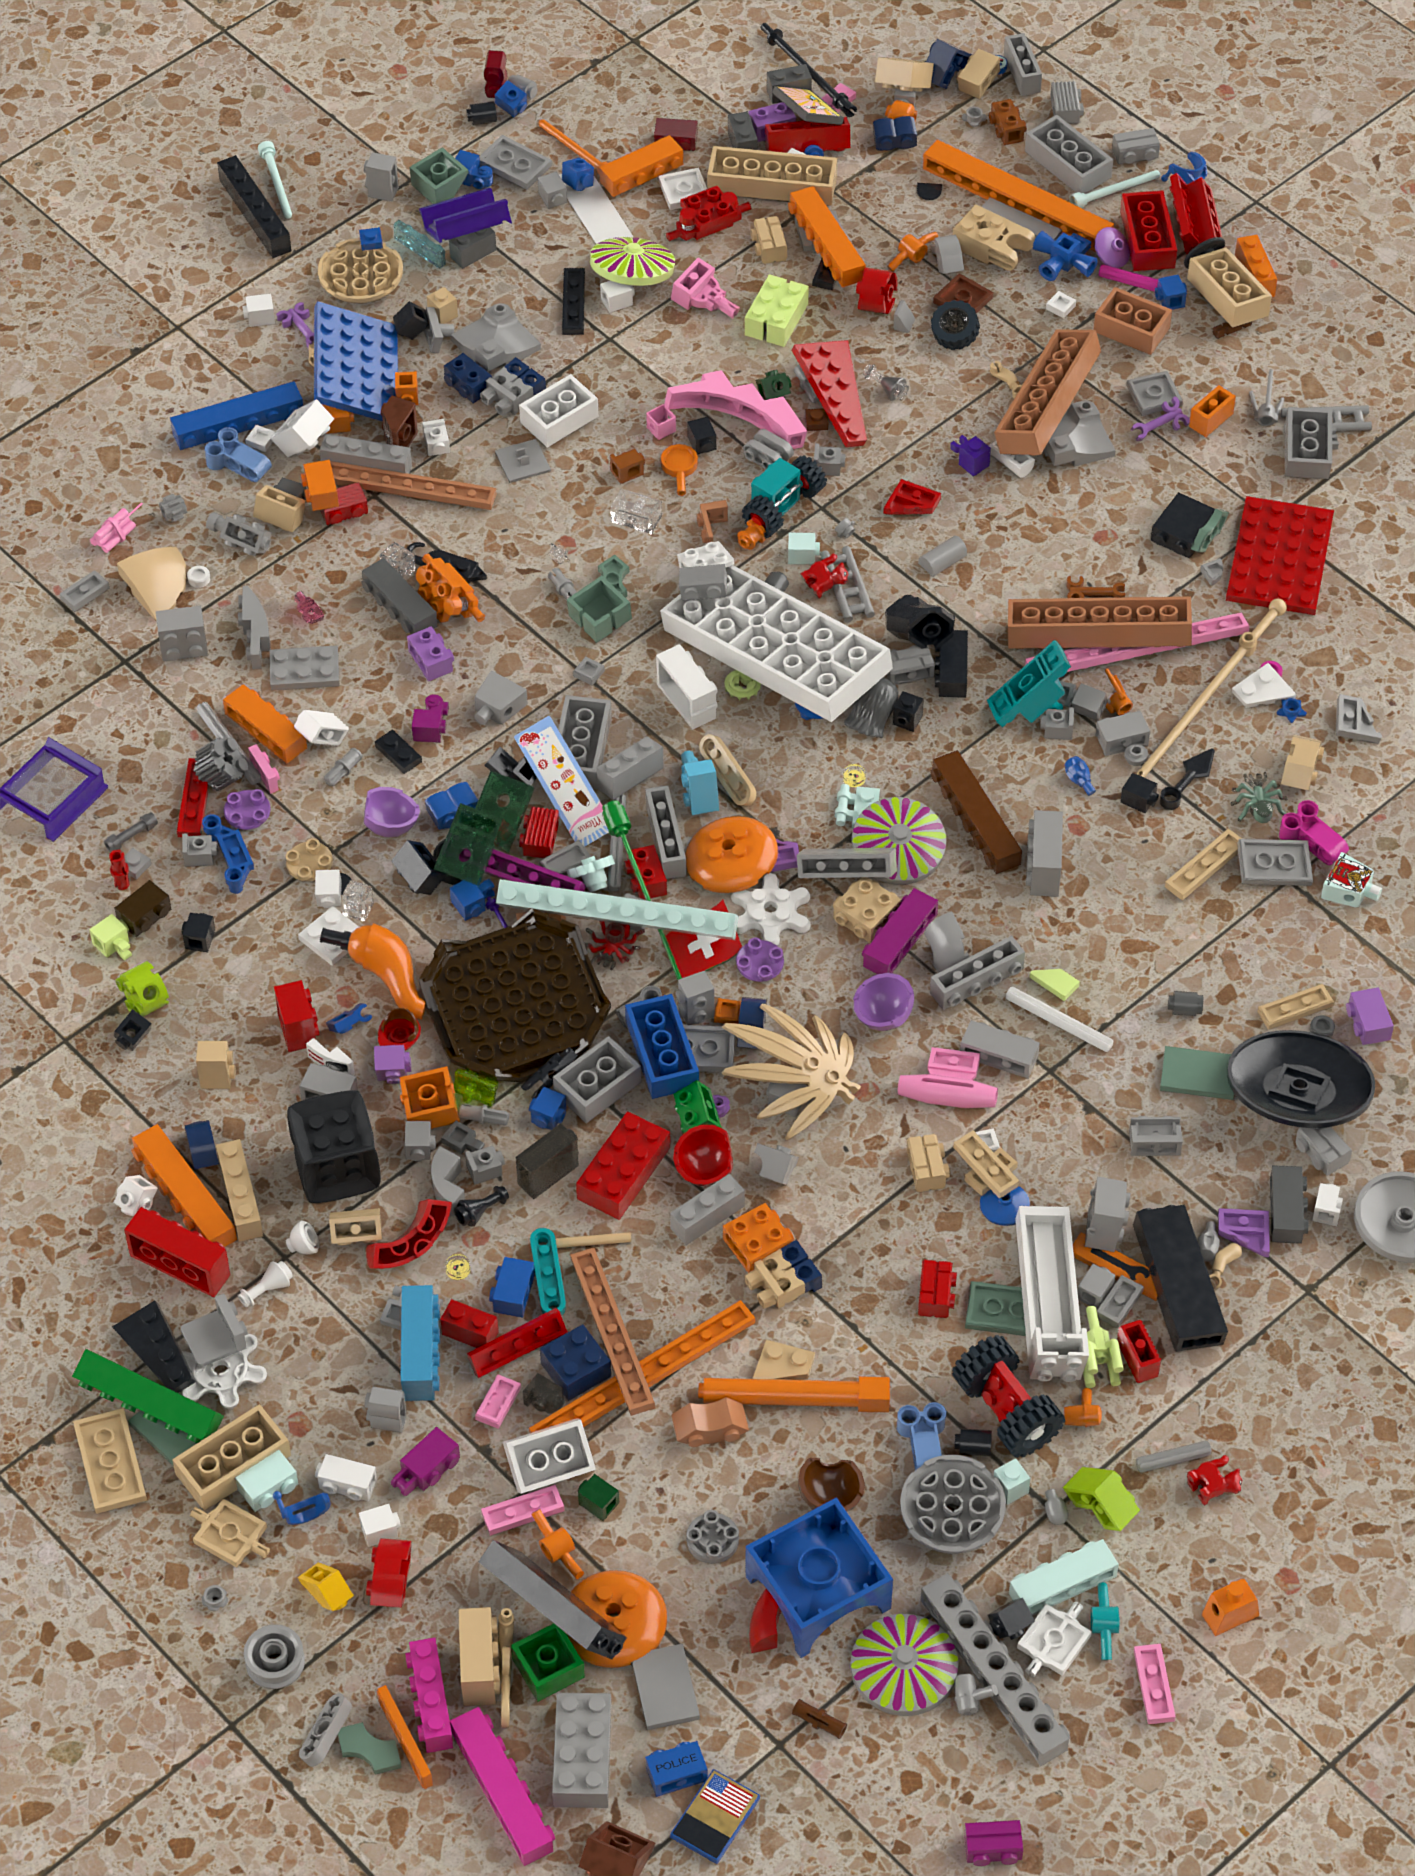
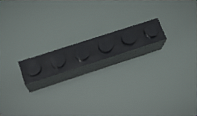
[217,155,292,258]

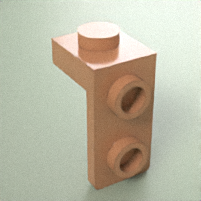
[696,500,728,543]

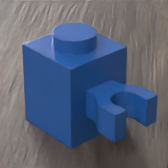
[450,878,495,921]

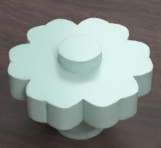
[566,855,615,892]

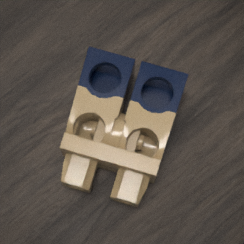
[745,1239,822,1309]

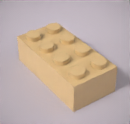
[1187,247,1272,327]
[172,1404,291,1511]

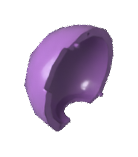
[364,787,420,837]
[853,973,914,1031]

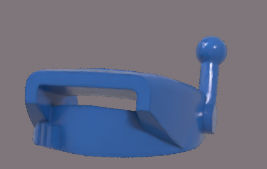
[1161,152,1208,184]
[273,1491,331,1525]

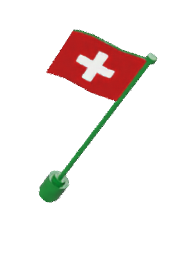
[602,800,742,980]

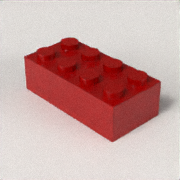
[1120,190,1177,272]
[576,1111,670,1220]
[124,1207,231,1298]

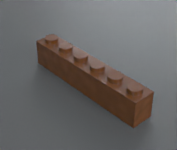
[930,750,1022,874]

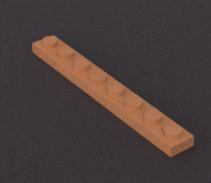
[330,461,496,510]
[570,1248,655,1416]

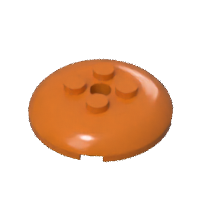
[685,816,778,893]
[565,1570,667,1668]

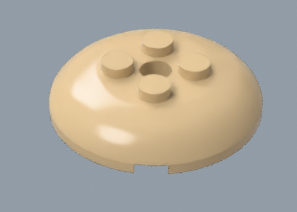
[318,238,403,303]

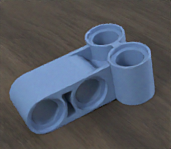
[205,427,272,482]
[896,1402,946,1471]

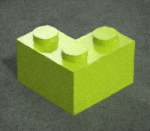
[1062,1467,1140,1531]

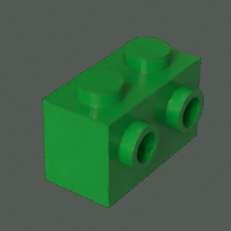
[673,1080,722,1134]

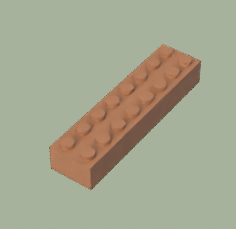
[994,329,1101,456]
[1008,596,1192,649]

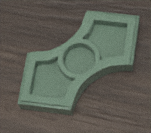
[1191,509,1229,553]
[598,555,630,598]
[337,1722,402,1775]

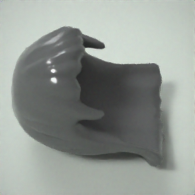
[844,678,899,738]

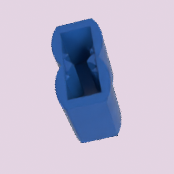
[425,782,480,830]

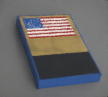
[670,1769,760,1864]

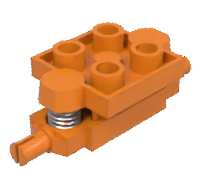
[416,554,485,623]

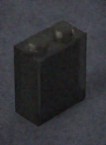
[515,1123,579,1199]

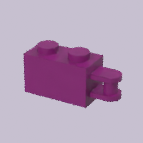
[391,1426,460,1496]

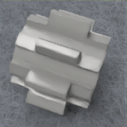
[159,494,187,522]

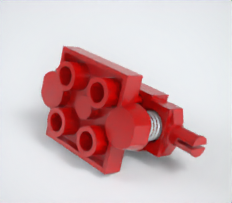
[666,185,752,241]

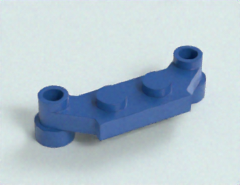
[202,814,254,894]

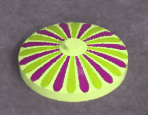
[590,237,675,286]

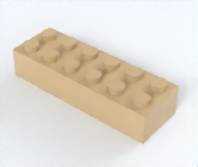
[707,146,837,205]

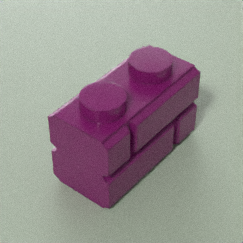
[964,1820,1023,1866]

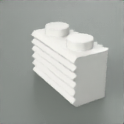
[294,710,349,746]

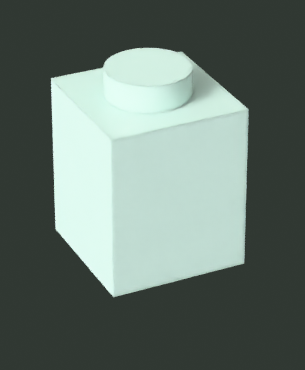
[788,533,820,565]
[994,1458,1030,1505]

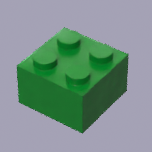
[511,1623,585,1702]

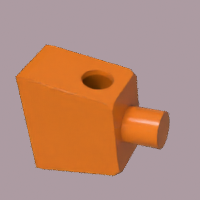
[1202,1579,1259,1636]

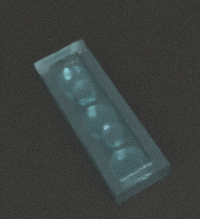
[393,220,446,269]

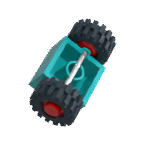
[742,455,827,538]

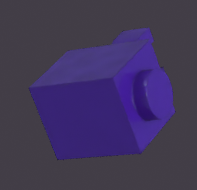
[950,435,991,477]

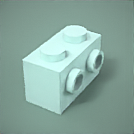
[235,1450,299,1512]

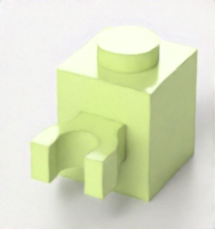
[89,914,132,961]

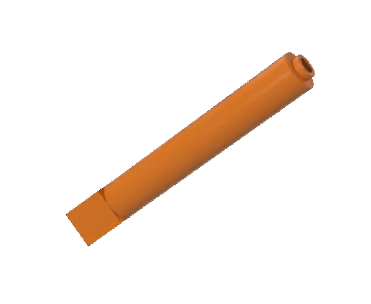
[698,1376,890,1413]

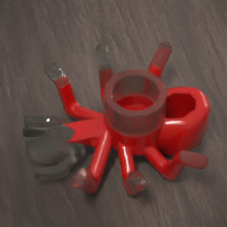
[584,921,645,970]

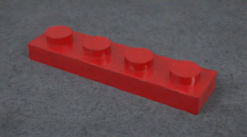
[177,758,209,837]
[467,1308,568,1378]

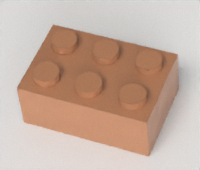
[1094,287,1172,355]

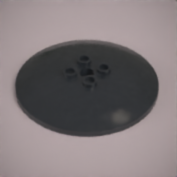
[1227,1030,1375,1128]

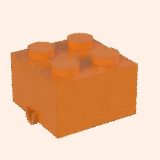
[399,1066,460,1129]

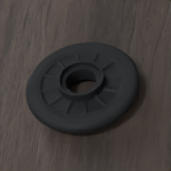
[1184,237,1225,269]

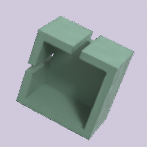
[566,575,632,643]

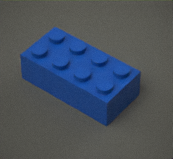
[625,994,699,1099]

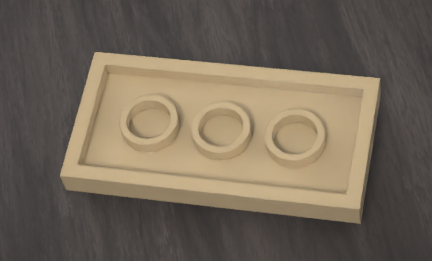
[73,1408,147,1514]

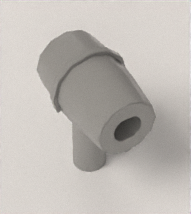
[954,1674,998,1715]

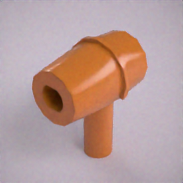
[1064,1388,1102,1427]

